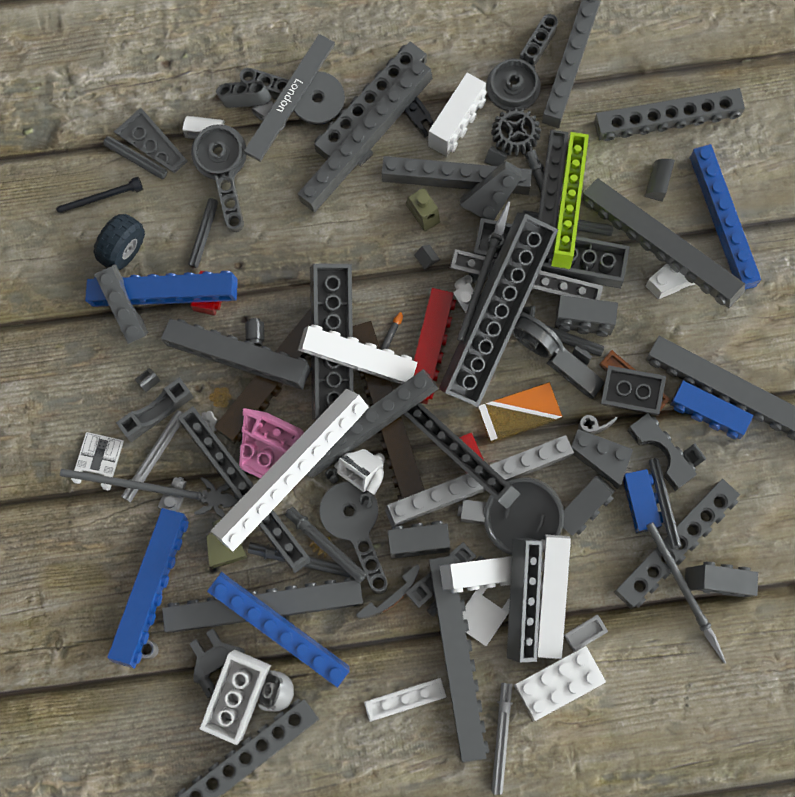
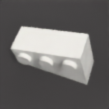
[646,243,695,299]

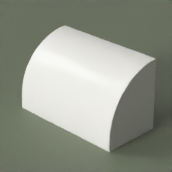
[183,116,225,139]

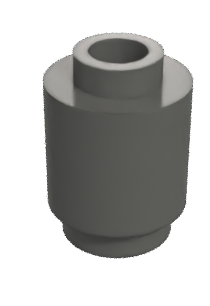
[245,318,264,347]

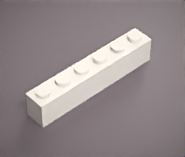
[298,324,417,384]
[537,535,571,659]

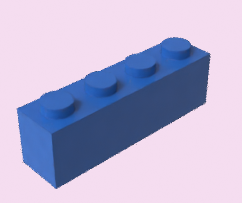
[670,381,754,439]

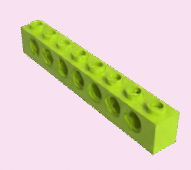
[551,132,589,269]

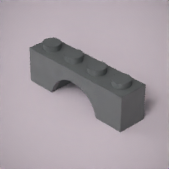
[94,264,149,344]
[116,377,194,442]
[627,413,697,491]

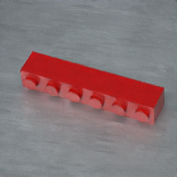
[414,288,457,405]

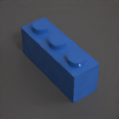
[623,469,663,534]

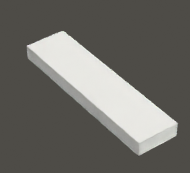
[364,678,446,722]

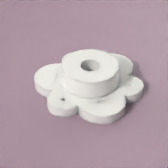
[202,411,217,432]

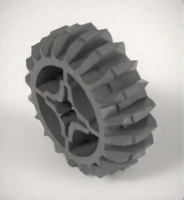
[491,107,541,157]

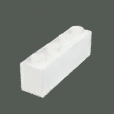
[440,556,512,593]

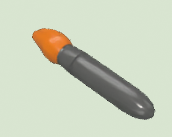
[380,312,403,351]

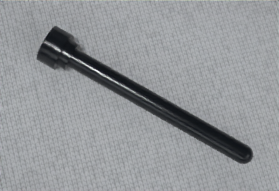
[56,176,143,213]

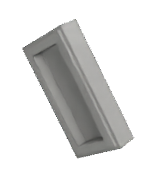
[564,615,608,652]

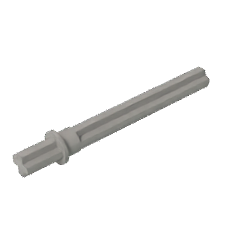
[121,410,183,503]
[491,683,513,795]

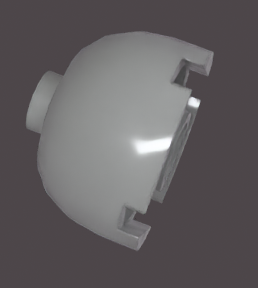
[257,670,294,712]

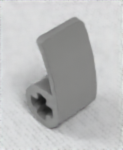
[578,415,617,435]

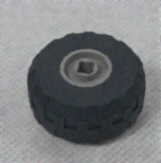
[93,214,145,270]

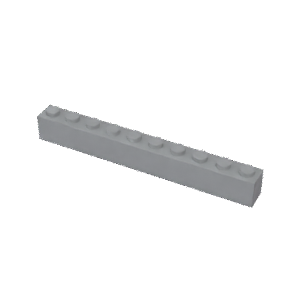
[385,435,574,527]

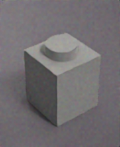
[457,499,487,525]

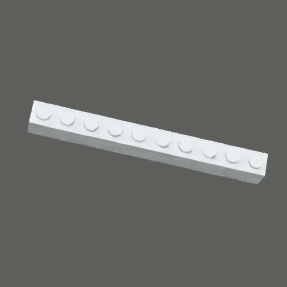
[211,388,369,551]

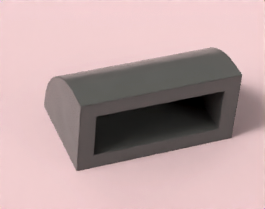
[645,159,675,202]

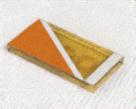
[477,382,563,443]

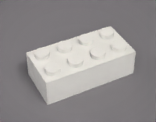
[428,73,487,157]
[514,646,606,722]
[200,650,271,745]

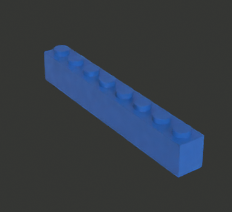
[690,144,761,290]
[85,271,238,307]
[107,508,189,669]
[207,572,350,688]

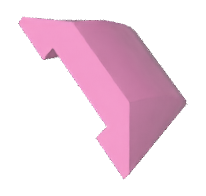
[239,408,304,479]

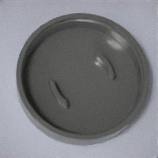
[484,477,564,555]

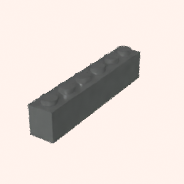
[507,538,543,662]

